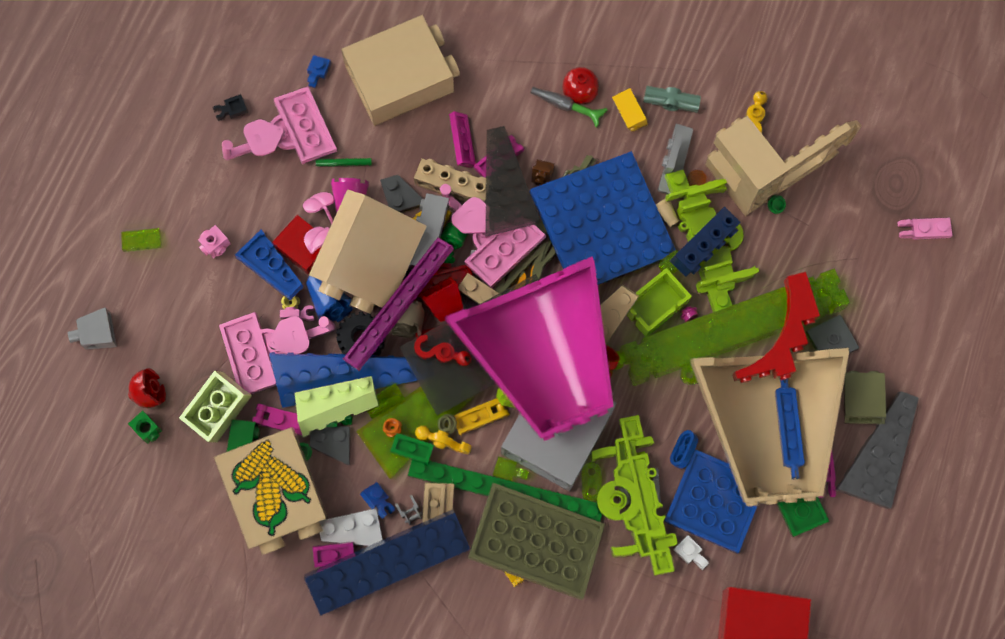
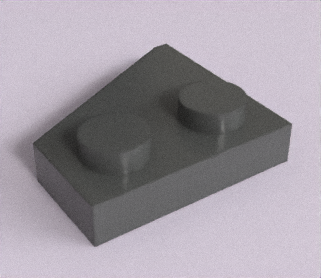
[380,175,423,213]

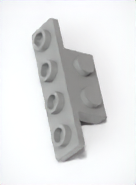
[658,124,693,194]

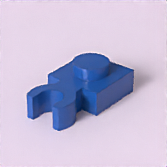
[360,482,395,519]

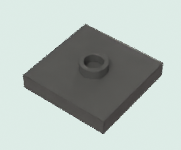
[806,315,859,353]

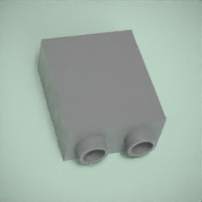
[501,392,617,492]

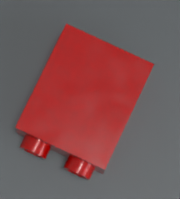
[718,587,811,639]

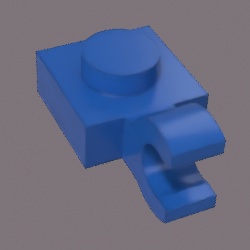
[307,55,331,88]

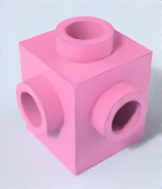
[198,225,231,259]

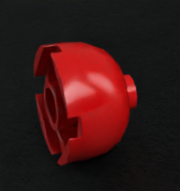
[562,67,599,104]
[128,368,166,408]

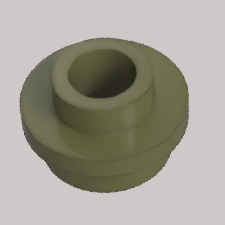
[438,414,457,434]

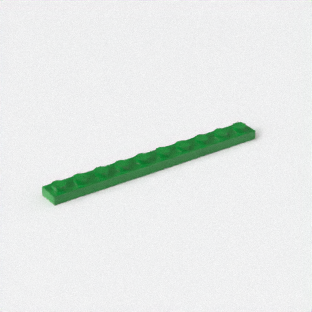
[408,460,602,522]

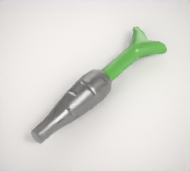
[531,87,607,128]

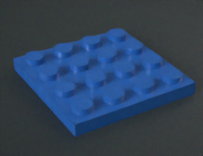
[664,449,759,554]

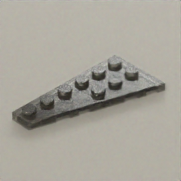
[485,126,540,237]

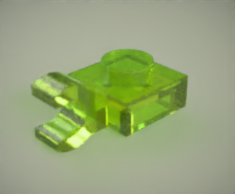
[493,456,529,481]

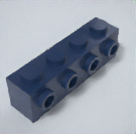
[670,206,741,277]

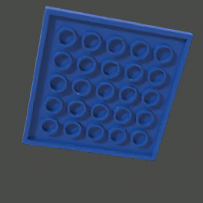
[529,151,677,285]

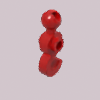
[414,335,472,366]

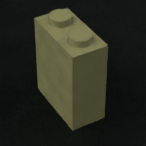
[844,371,886,424]

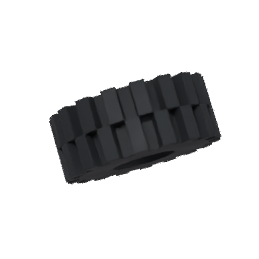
[336,312,386,356]

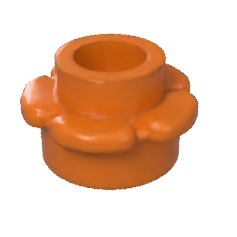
[383,418,402,437]

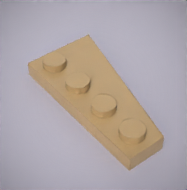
[600,285,639,345]

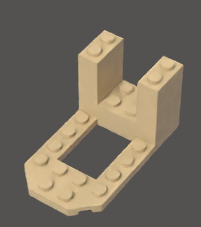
[705,116,861,216]

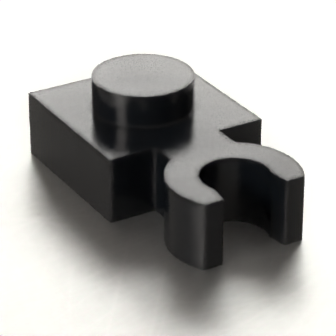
[213,94,248,121]

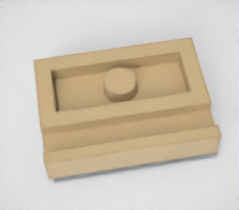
[422,482,454,522]

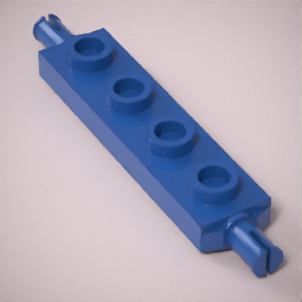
[775,379,805,480]

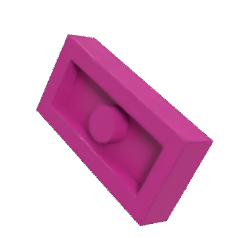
[313,542,354,567]

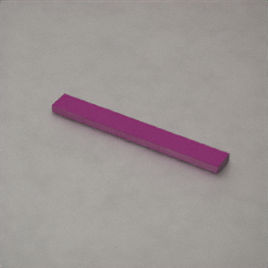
[343,237,454,371]

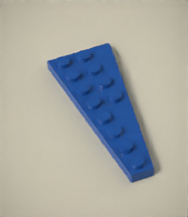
[269,352,435,408]

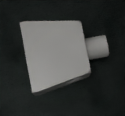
[68,308,117,349]

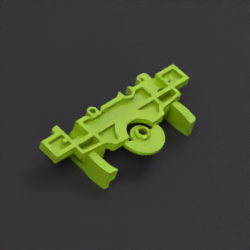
[665,169,759,315]
[590,415,677,576]

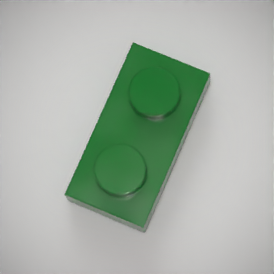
[390,433,434,465]

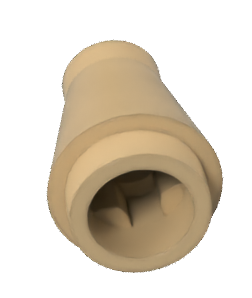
[656,199,679,227]

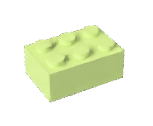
[180,371,252,442]

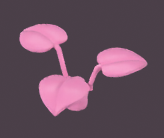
[303,192,334,254]

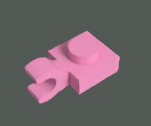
[280,305,314,321]

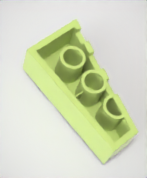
[295,376,378,437]

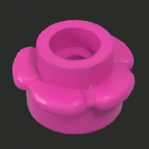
[681,306,699,323]

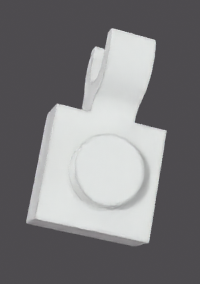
[674,535,709,570]

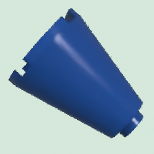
[306,276,353,322]

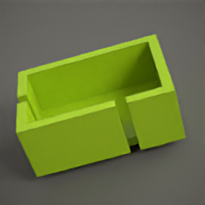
[626,268,692,337]

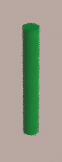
[316,158,372,166]

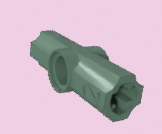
[643,86,701,113]

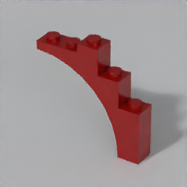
[732,272,820,383]

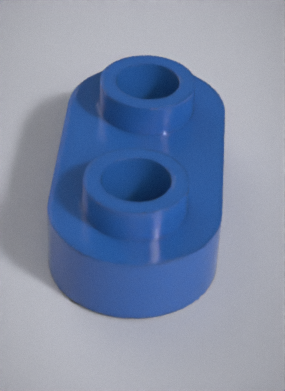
[670,430,699,469]

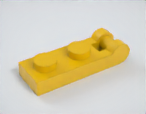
[454,398,510,436]

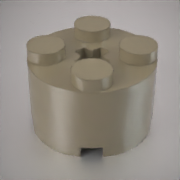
[391,301,425,338]

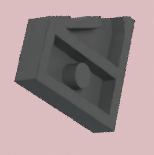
[310,427,350,465]

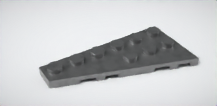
[834,391,919,509]

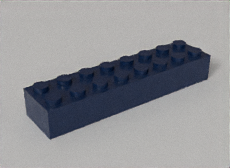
[304,509,470,616]

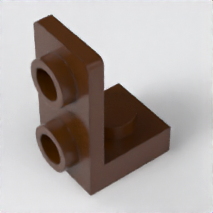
[531,159,555,186]

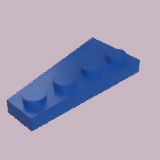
[235,229,303,300]

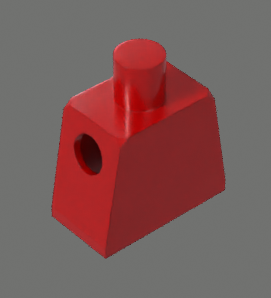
[419,276,464,322]

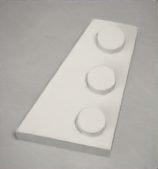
[320,509,383,546]

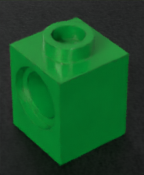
[128,410,162,444]

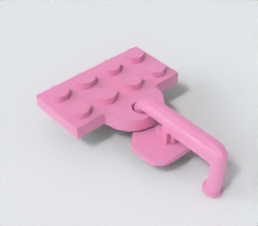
[222,87,337,164]
[440,184,546,288]
[219,312,336,394]

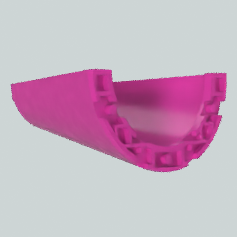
[445,257,614,441]

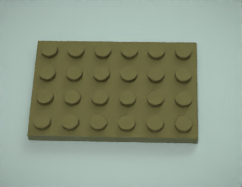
[468,483,605,600]

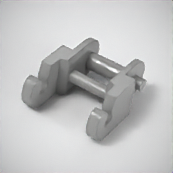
[395,495,422,525]

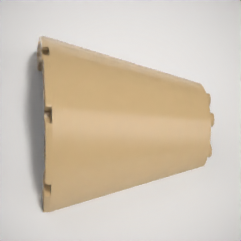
[691,348,849,506]

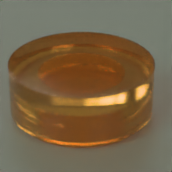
[687,170,706,186]

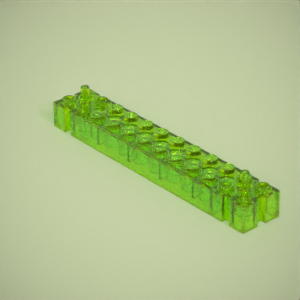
[619,268,850,386]

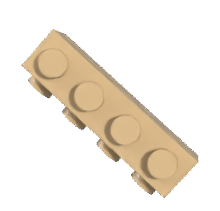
[414,159,492,204]

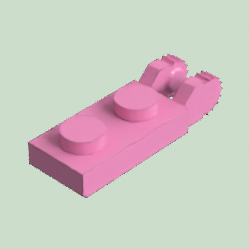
[897,218,952,239]

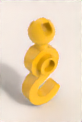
[746,91,768,133]
[415,426,472,454]

